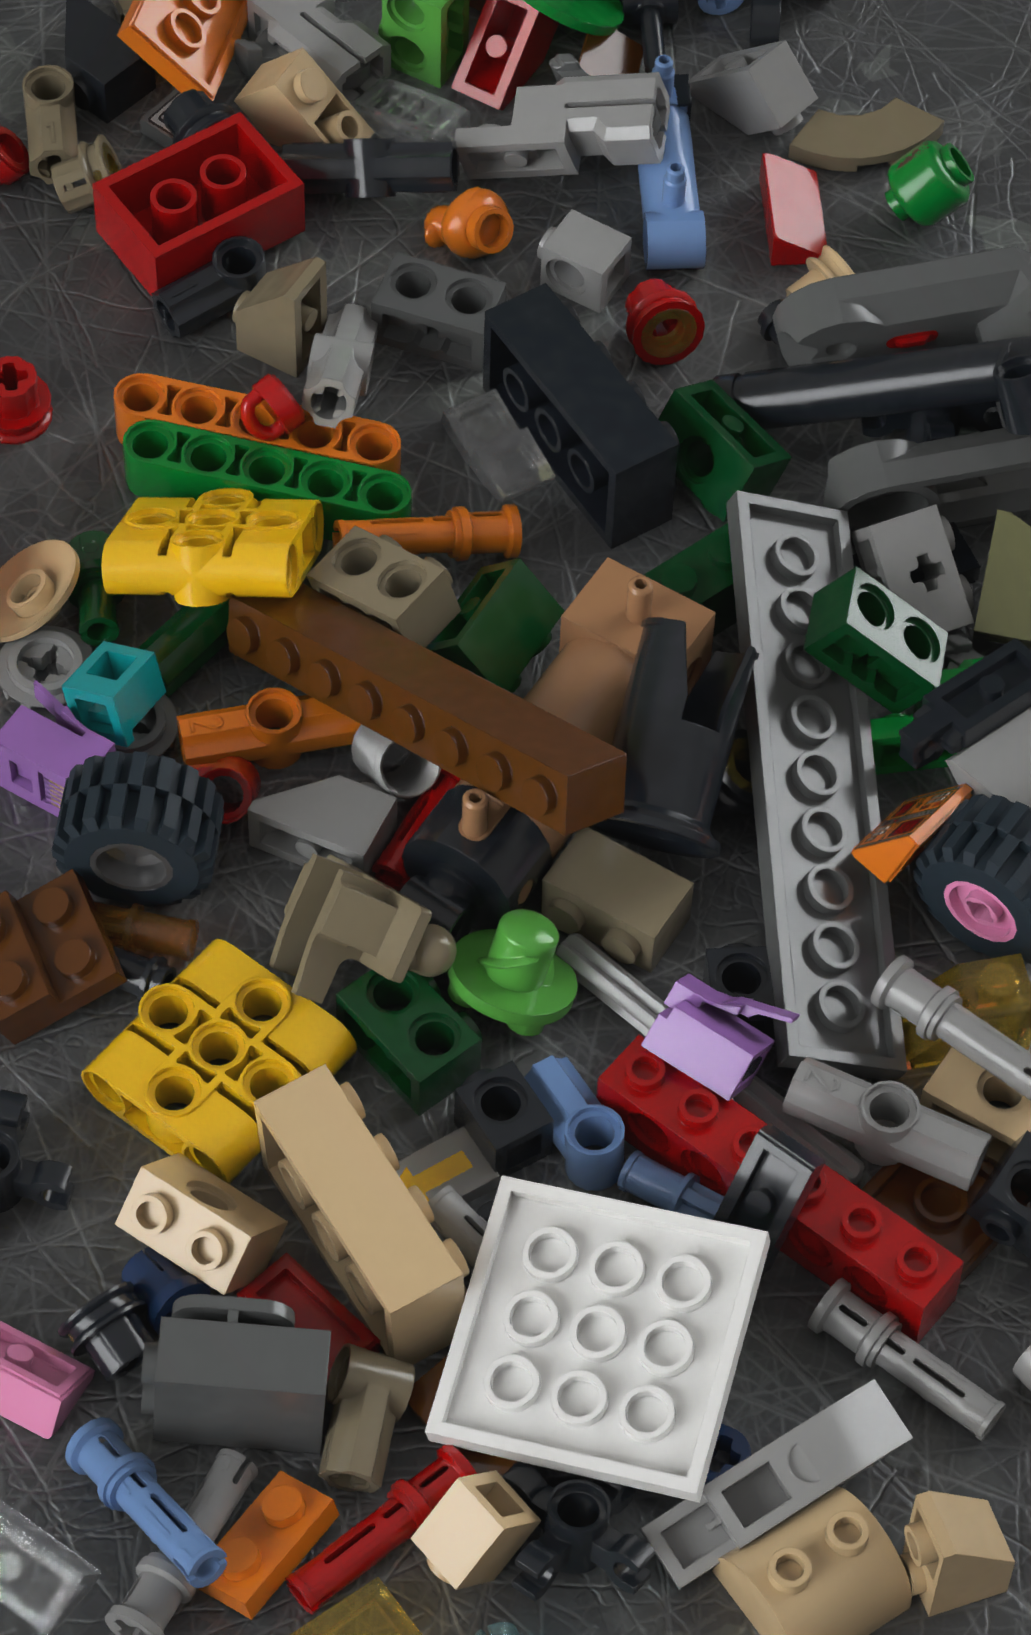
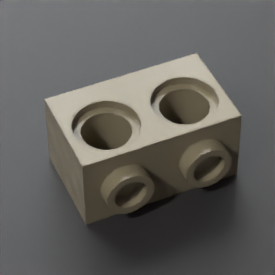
[307,525,461,648]

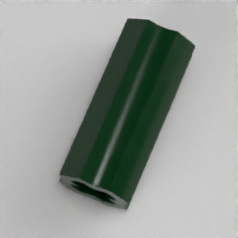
[138,599,229,698]

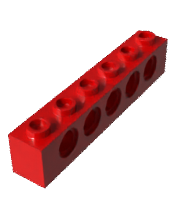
[596,1034,964,1343]

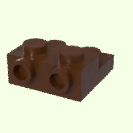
[0,869,127,1045]

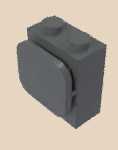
[141,1294,331,1454]

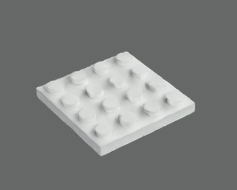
[425,1175,771,1503]

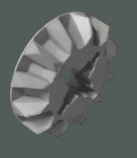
[0,626,93,709]

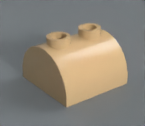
[712,1486,912,1635]

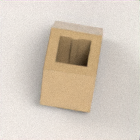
[234,47,374,148]
[899,1491,1015,1617]

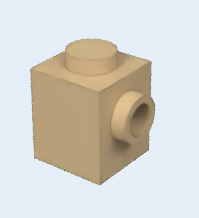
[410,1470,541,1590]

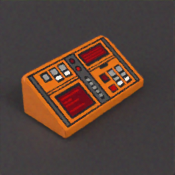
[851,783,973,884]

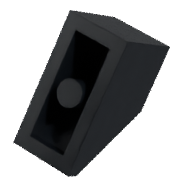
[65,0,156,124]

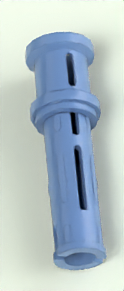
[65,1417,227,1588]

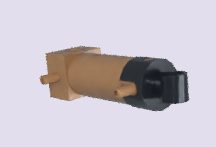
[400,557,716,943]

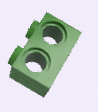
[378,0,469,89]

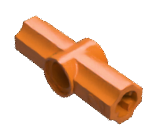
[176,688,361,769]

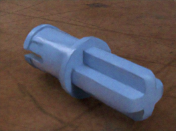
[617,1150,724,1220]

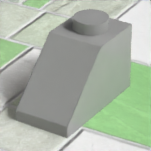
[689,40,818,136]
[248,775,397,876]

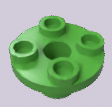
[447,909,578,1036]

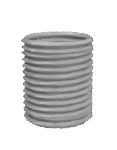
[351,724,441,799]

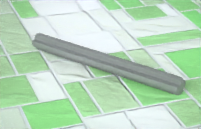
[555,933,865,1185]

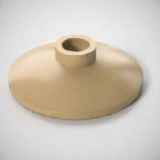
[0,539,80,642]

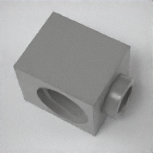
[537,209,632,313]

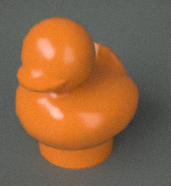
[424,186,514,259]

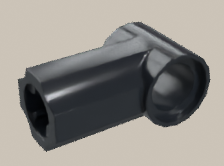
[152,236,267,338]

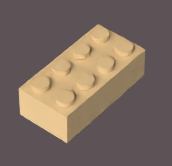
[254,1064,469,1365]

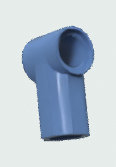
[524,1055,625,1191]

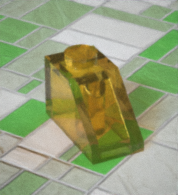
[902,953,1031,1070]

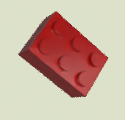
[92,112,305,296]

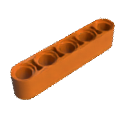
[113,373,401,475]

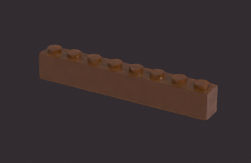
[227,583,627,836]

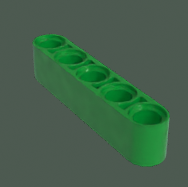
[123,419,412,541]

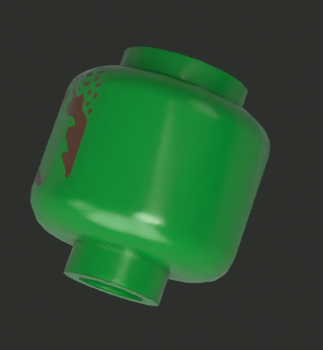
[885,140,974,227]

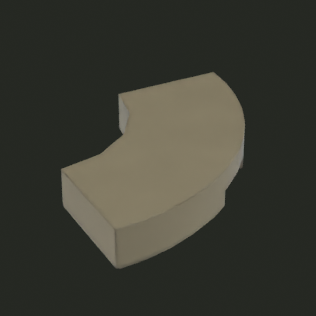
[788,97,945,172]

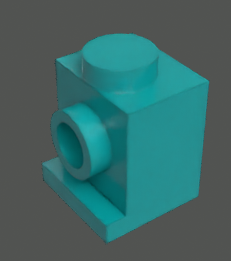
[61,641,166,747]

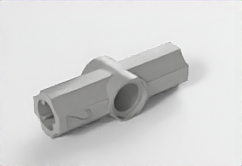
[302,303,378,428]
[782,1056,992,1191]

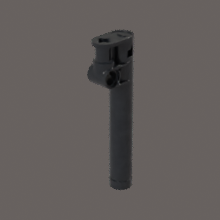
[713,336,1031,435]

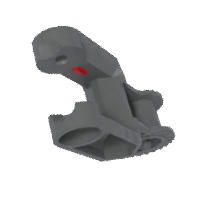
[772,246,1031,543]

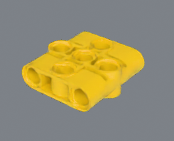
[101,488,324,607]
[81,939,357,1184]

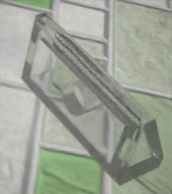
[0,1499,101,1635]

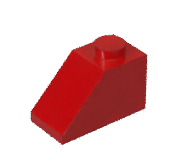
[451,0,559,111]

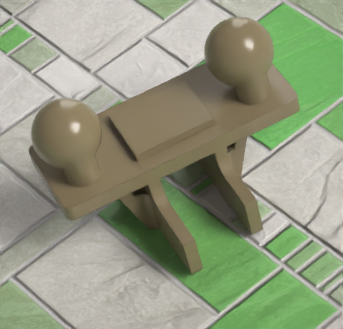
[268,853,457,1004]

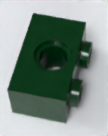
[658,379,792,522]

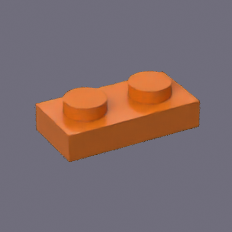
[198,1470,340,1620]

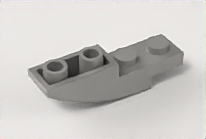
[640,1379,913,1590]

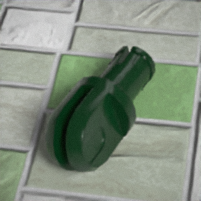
[68,531,125,646]

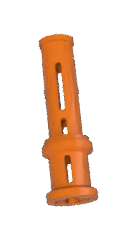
[332,504,522,561]

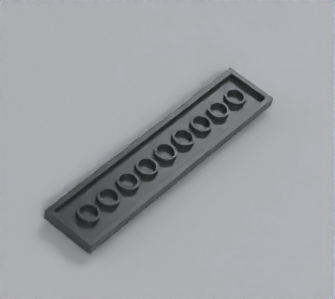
[726,490,907,1081]

